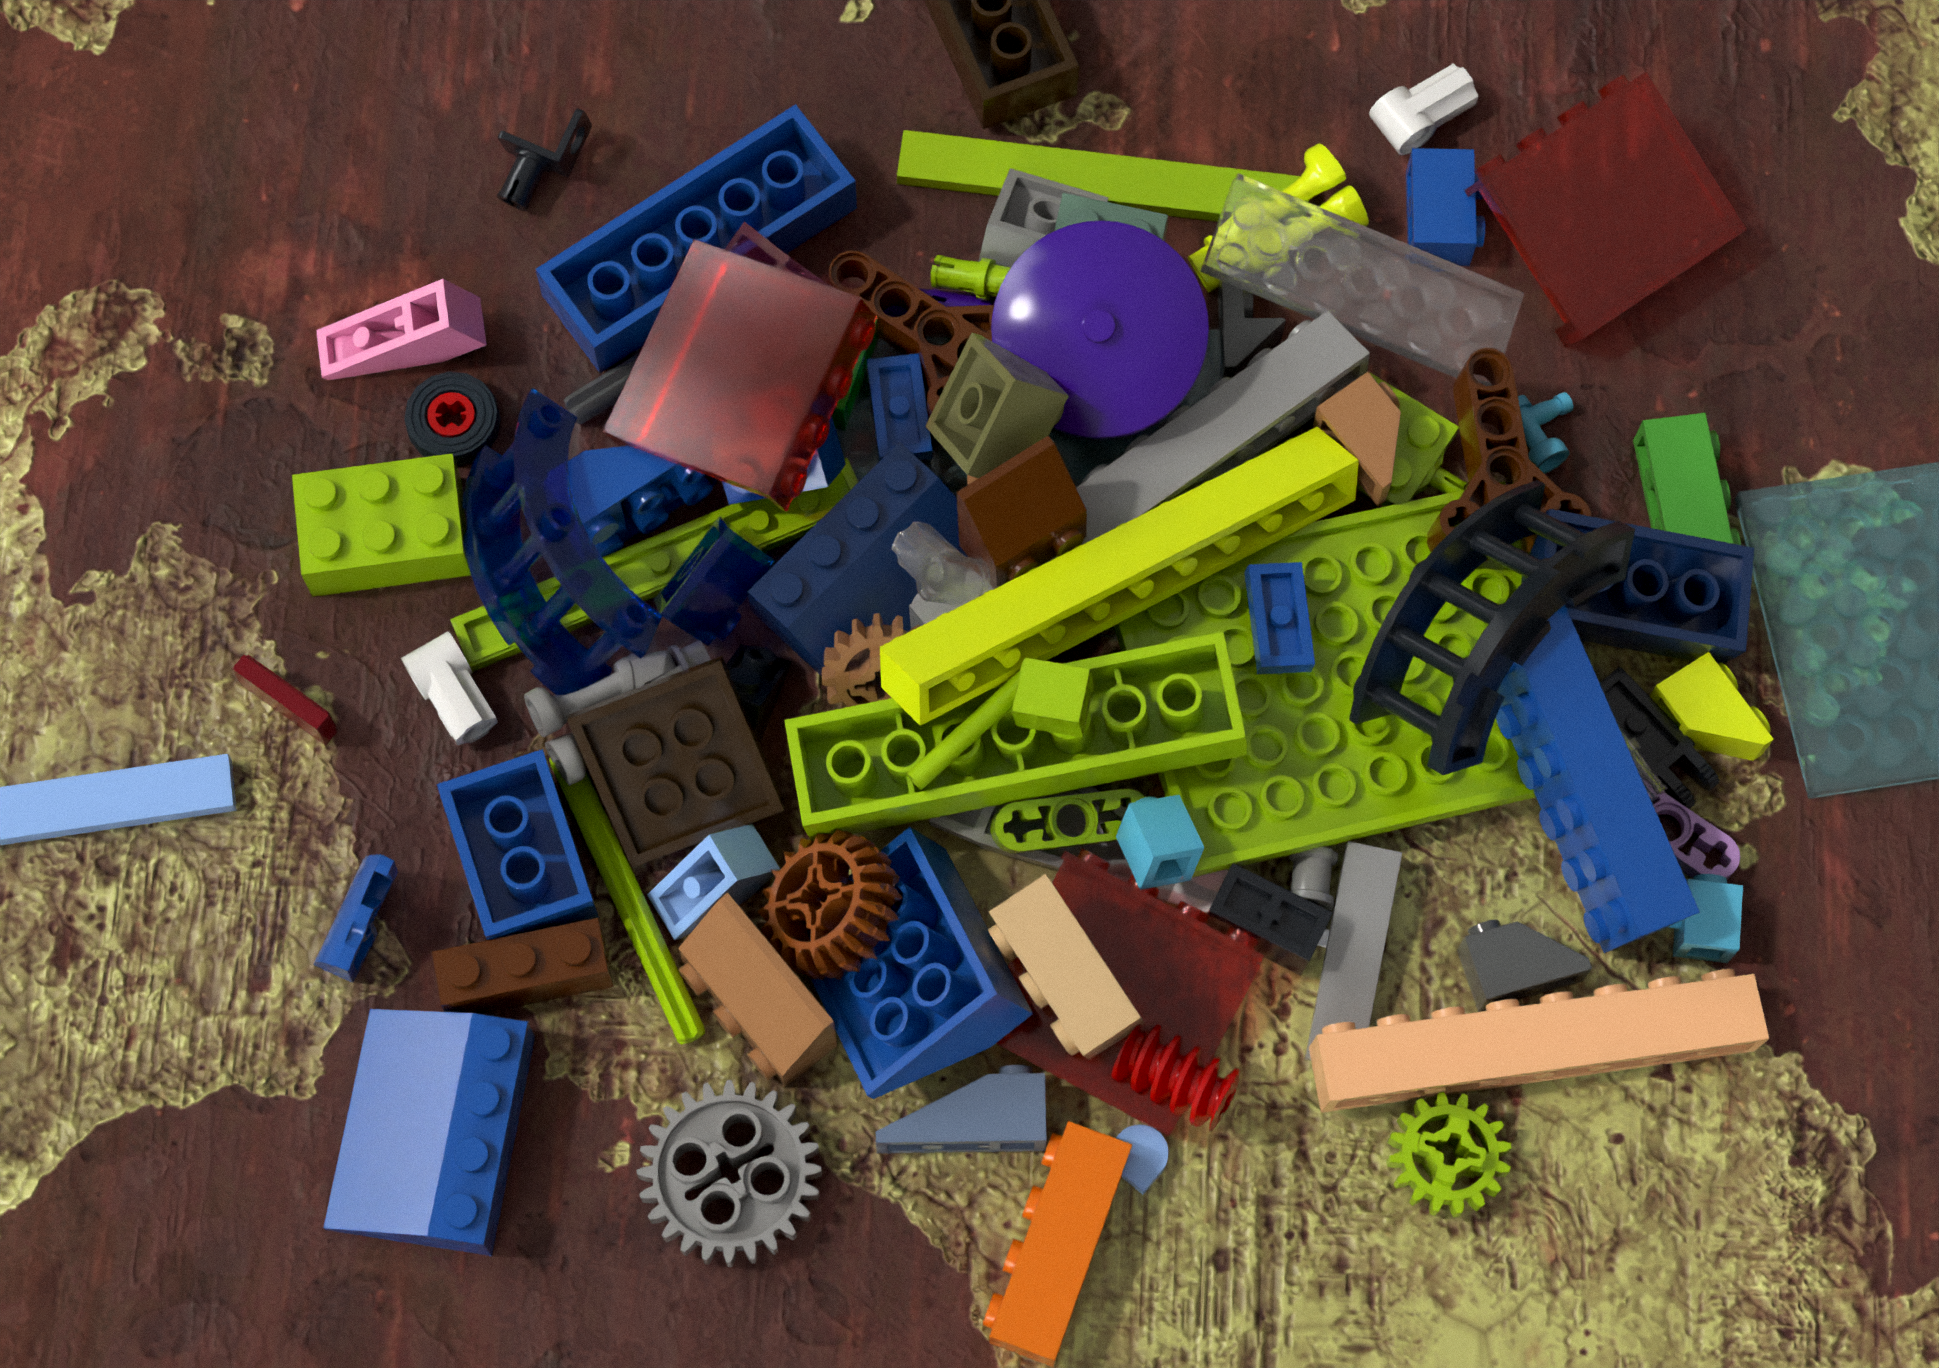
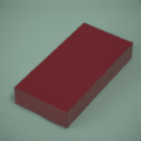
[232,655,338,746]

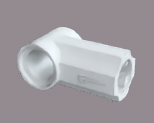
[1369,63,1479,155]
[401,631,498,746]

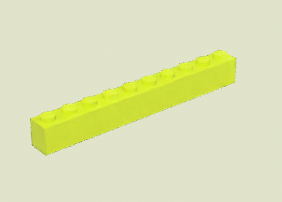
[880,427,1359,726]

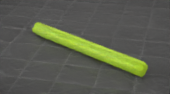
[549,758,705,1045]

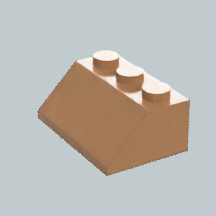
[678,893,837,1087]

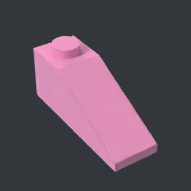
[316,279,486,380]

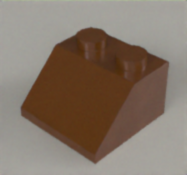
[956,436,1087,589]

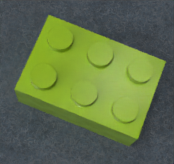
[292,453,472,597]

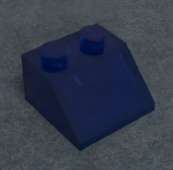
[654,516,775,646]

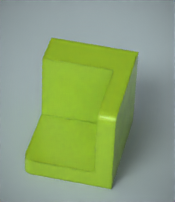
[1012,658,1094,738]

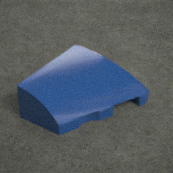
[313,854,398,983]

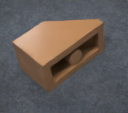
[1313,371,1401,506]

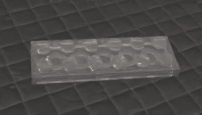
[1200,173,1524,386]

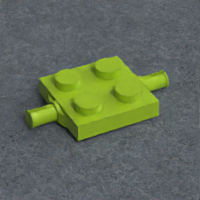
[1356,373,1468,507]

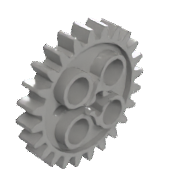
[637,1080,822,1267]

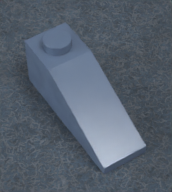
[876,1065,1046,1153]

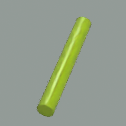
[906,668,1021,790]

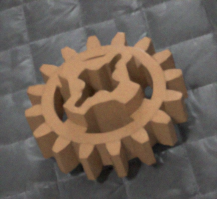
[822,613,920,708]

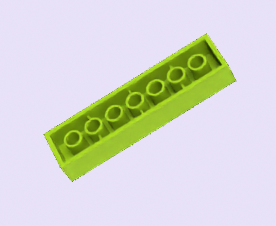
[784,631,1248,841]

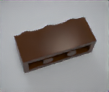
[432,918,614,1014]

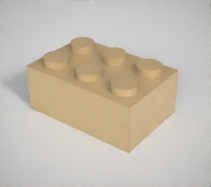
[988,874,1145,1060]

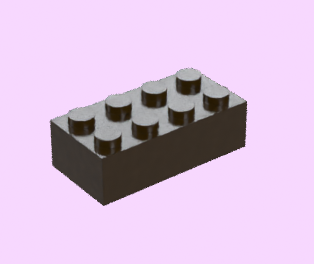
[924,0,1079,129]

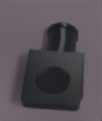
[497,108,592,211]

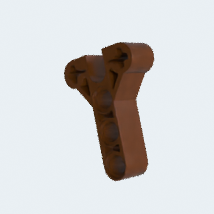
[829,250,994,420]
[1427,348,1591,562]

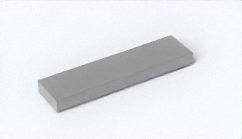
[1305,841,1402,1061]

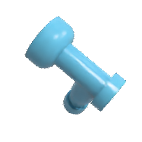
[1518,392,1574,474]

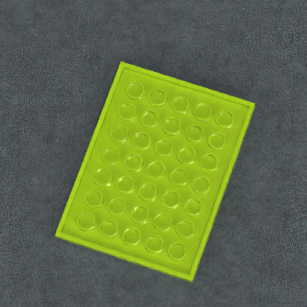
[1114,481,1536,878]

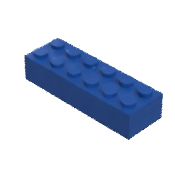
[535,104,857,373]
[1496,605,1700,953]

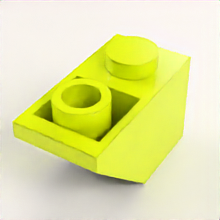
[1649,652,1774,761]

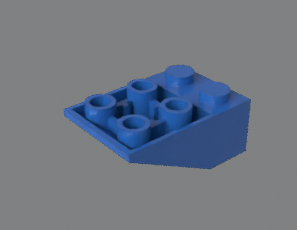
[539,437,717,565]

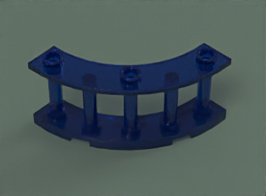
[462,388,663,695]

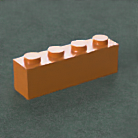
[982,1121,1132,1367]

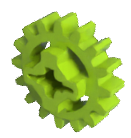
[1386,1092,1511,1218]

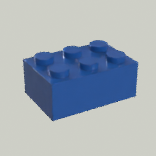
[437,749,599,940]

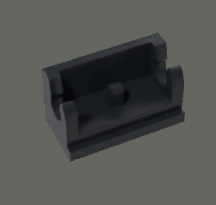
[1202,863,1333,976]

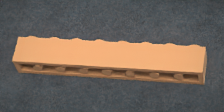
[1309,969,1769,1113]

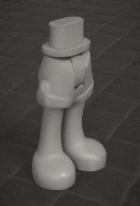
[524,640,711,785]

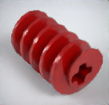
[1111,1023,1241,1131]

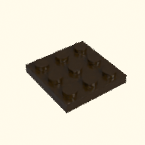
[567,656,786,868]

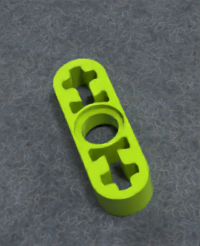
[990,789,1145,854]

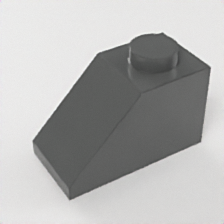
[1457,919,1592,1012]

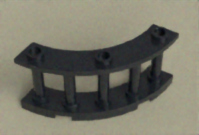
[1349,480,1635,775]

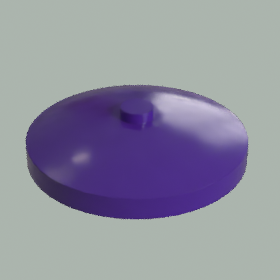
[991,221,1209,439]

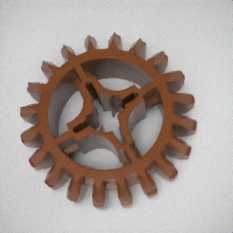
[758,829,903,981]

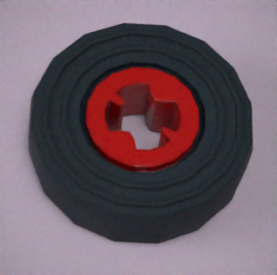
[404,372,501,466]

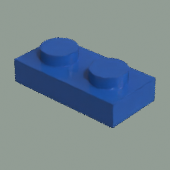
[867,353,933,461]
[1244,562,1315,674]

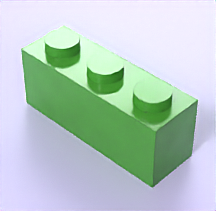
[1633,413,1741,545]

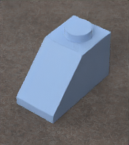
[647,824,780,940]

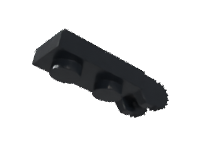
[1600,667,1720,809]

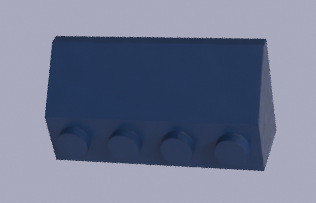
[1521,509,1754,664]

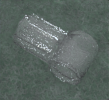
[891,522,990,606]

